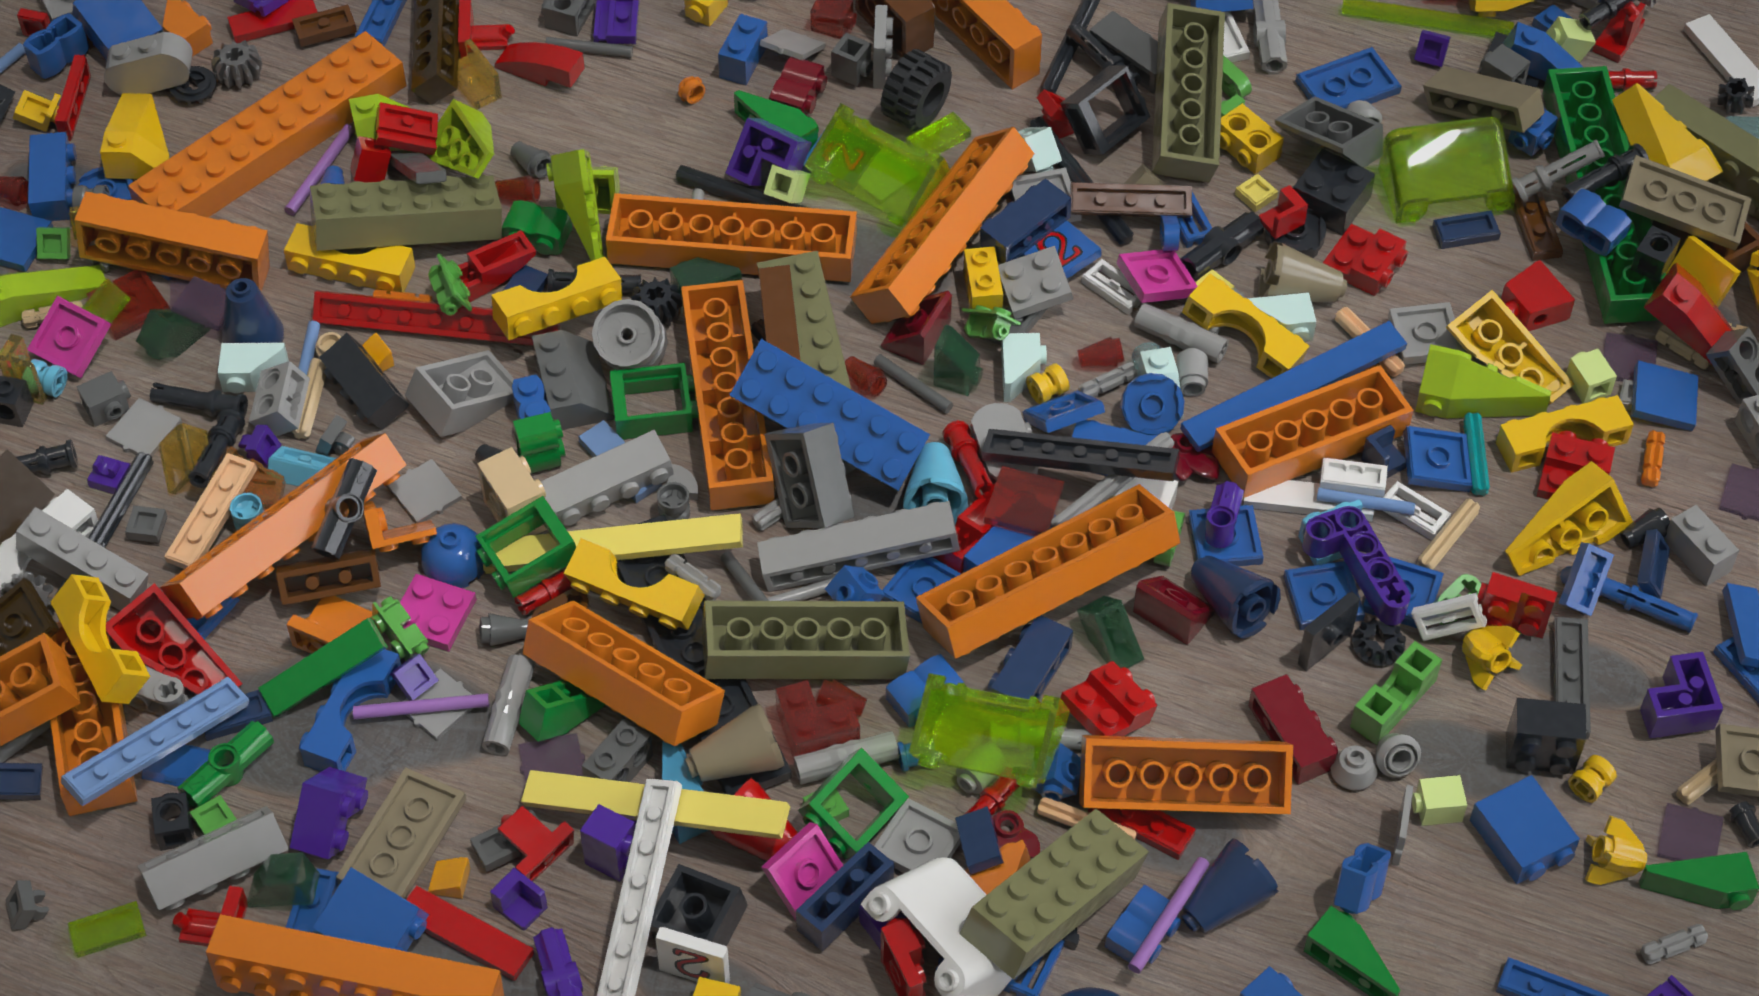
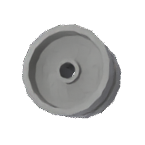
[592,299,668,370]

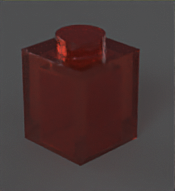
[810,0,857,39]

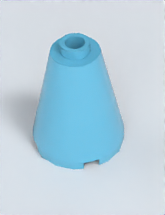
[903,442,968,524]

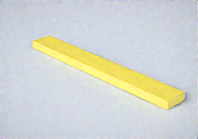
[483,513,743,574]
[521,770,790,839]

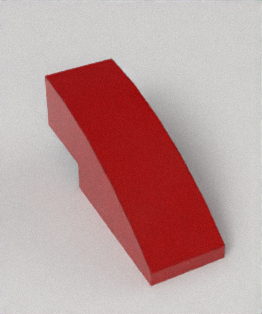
[494,42,585,88]
[458,230,536,302]
[933,483,1020,574]

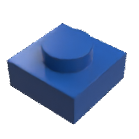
[1532,4,1573,32]

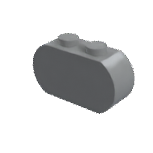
[104,32,193,95]
[971,403,1038,497]

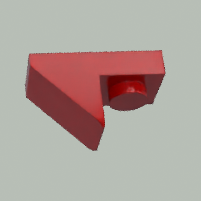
[1036,89,1074,139]

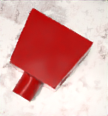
[1501,260,1575,331]

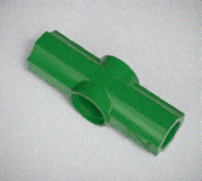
[177,721,274,809]

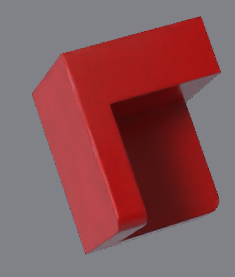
[350,136,391,183]
[1259,185,1308,239]

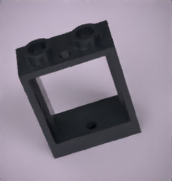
[1060,66,1151,155]

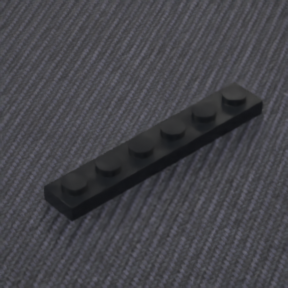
[982,429,1180,482]

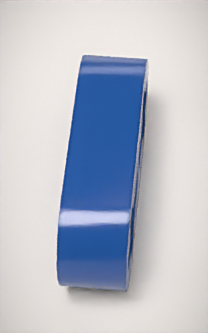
[1160,216,1180,251]

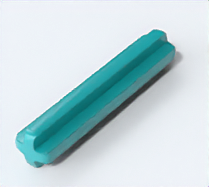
[1463,412,1490,496]

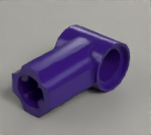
[1205,481,1244,548]

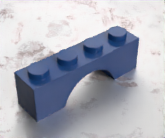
[299,649,401,772]

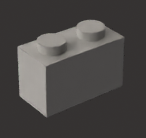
[1664,505,1739,586]

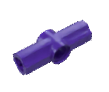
[533,927,583,996]

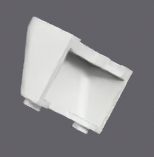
[861,857,1012,996]

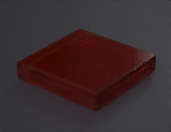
[86,269,171,340]
[983,466,1064,536]

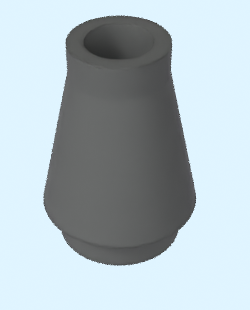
[510,141,551,178]
[479,613,528,646]

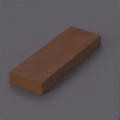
[1507,182,1563,261]

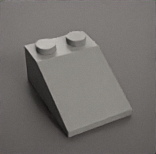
[405,350,514,437]

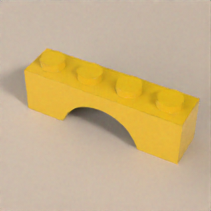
[284,223,416,293]
[491,257,622,340]
[1182,273,1310,378]
[1496,395,1634,473]
[564,538,705,630]
[50,574,151,704]

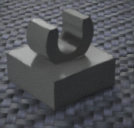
[315,415,355,456]
[6,880,49,930]

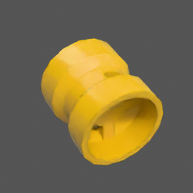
[1026,363,1070,404]
[1568,755,1617,803]

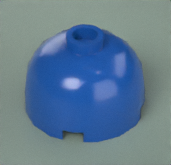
[421,523,484,589]

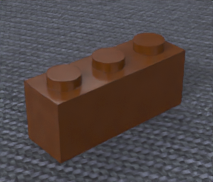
[276,549,381,605]

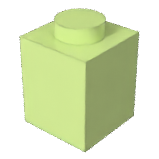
[1546,16,1596,62]
[763,165,810,203]
[1566,349,1617,404]
[1412,775,1467,826]

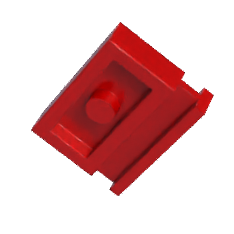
[375,102,438,156]

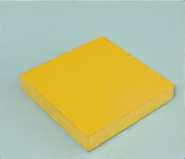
[1666,235,1741,307]

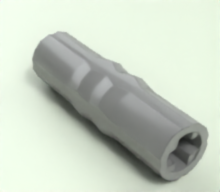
[1134,303,1229,364]
[482,655,535,756]
[793,731,899,785]

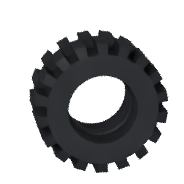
[880,49,952,132]

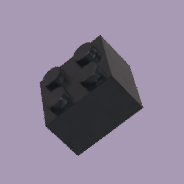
[1293,149,1376,235]
[1506,698,1586,775]
[650,864,748,946]

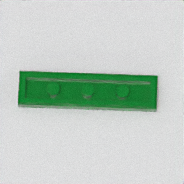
[258,618,388,717]

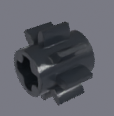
[1717,77,1755,114]

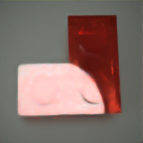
[775,680,860,757]

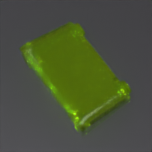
[805,103,950,227]
[1378,117,1515,224]
[909,673,1070,788]

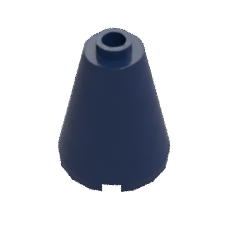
[221,278,284,343]
[1191,556,1281,639]
[1181,838,1279,933]

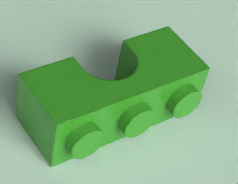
[1350,641,1442,745]

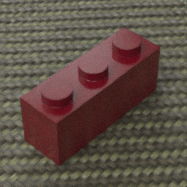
[1248,674,1338,785]

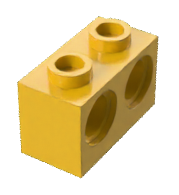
[1220,103,1284,174]
[963,246,1003,310]

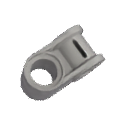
[129,666,189,716]

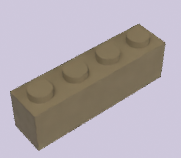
[1423,66,1545,133]

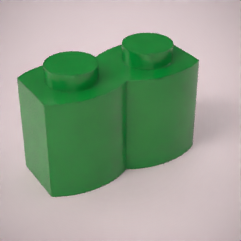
[501,200,573,255]
[513,412,566,474]

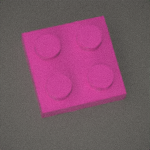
[1116,250,1197,303]
[27,296,111,378]
[400,574,477,652]
[761,822,843,920]

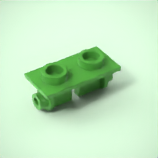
[428,253,472,315]
[962,305,1021,340]
[370,596,429,661]

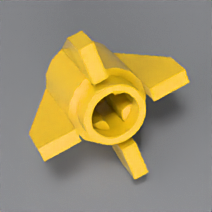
[1462,626,1522,690]
[1585,815,1647,885]

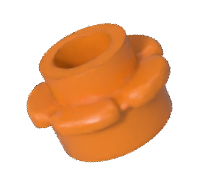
[678,76,706,104]

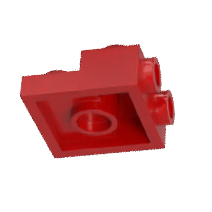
[1323,223,1408,296]
[1536,431,1616,500]
[1471,572,1558,639]
[1059,661,1158,736]
[881,918,926,996]

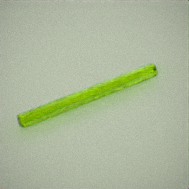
[1342,0,1514,37]

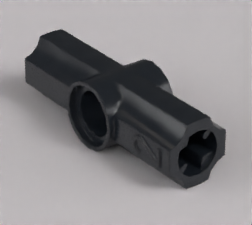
[1180,211,1264,280]
[311,458,377,560]

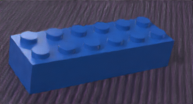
[730,339,930,491]

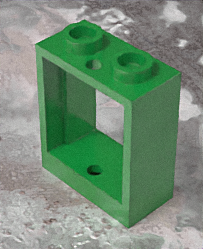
[610,363,698,440]
[475,496,576,598]
[797,747,909,860]

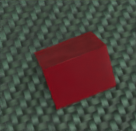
[881,290,952,365]
[1133,576,1215,646]

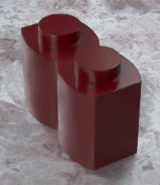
[769,57,828,116]

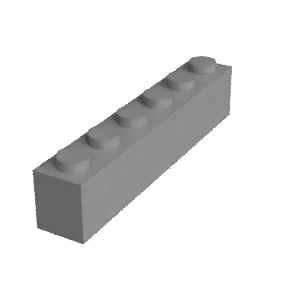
[757,501,960,592]

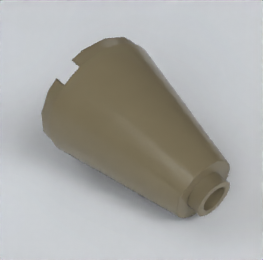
[1258,241,1347,302]
[685,704,785,782]

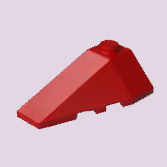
[1644,263,1733,364]
[106,583,243,695]

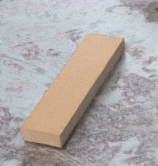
[164,453,257,569]

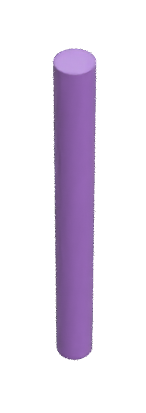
[284,124,355,216]
[353,693,489,720]
[1128,857,1210,974]

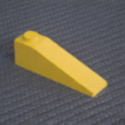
[1446,290,1574,404]

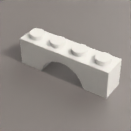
[0,489,98,595]

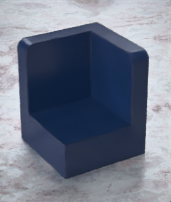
[1361,425,1406,479]

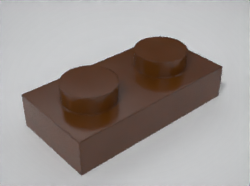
[292,4,357,47]

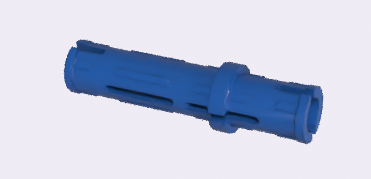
[1599,576,1698,633]

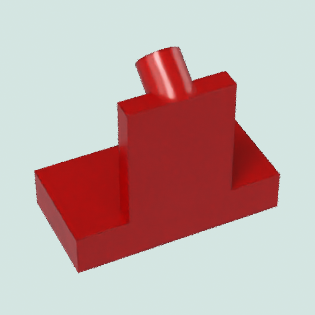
[458,0,515,62]
[1592,1,1646,63]
[498,806,574,882]
[173,886,248,947]

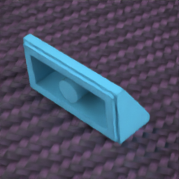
[268,446,336,486]

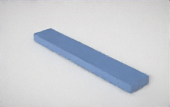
[61,677,249,806]

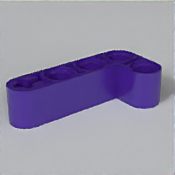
[1302,506,1411,625]

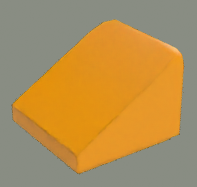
[362,333,394,371]
[428,857,471,899]

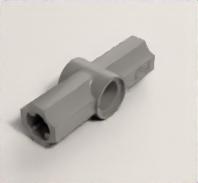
[1253,0,1287,74]

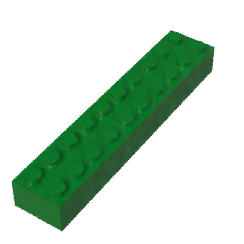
[1542,66,1666,324]

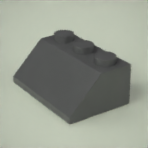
[1275,96,1383,168]
[532,330,615,430]
[764,423,855,528]

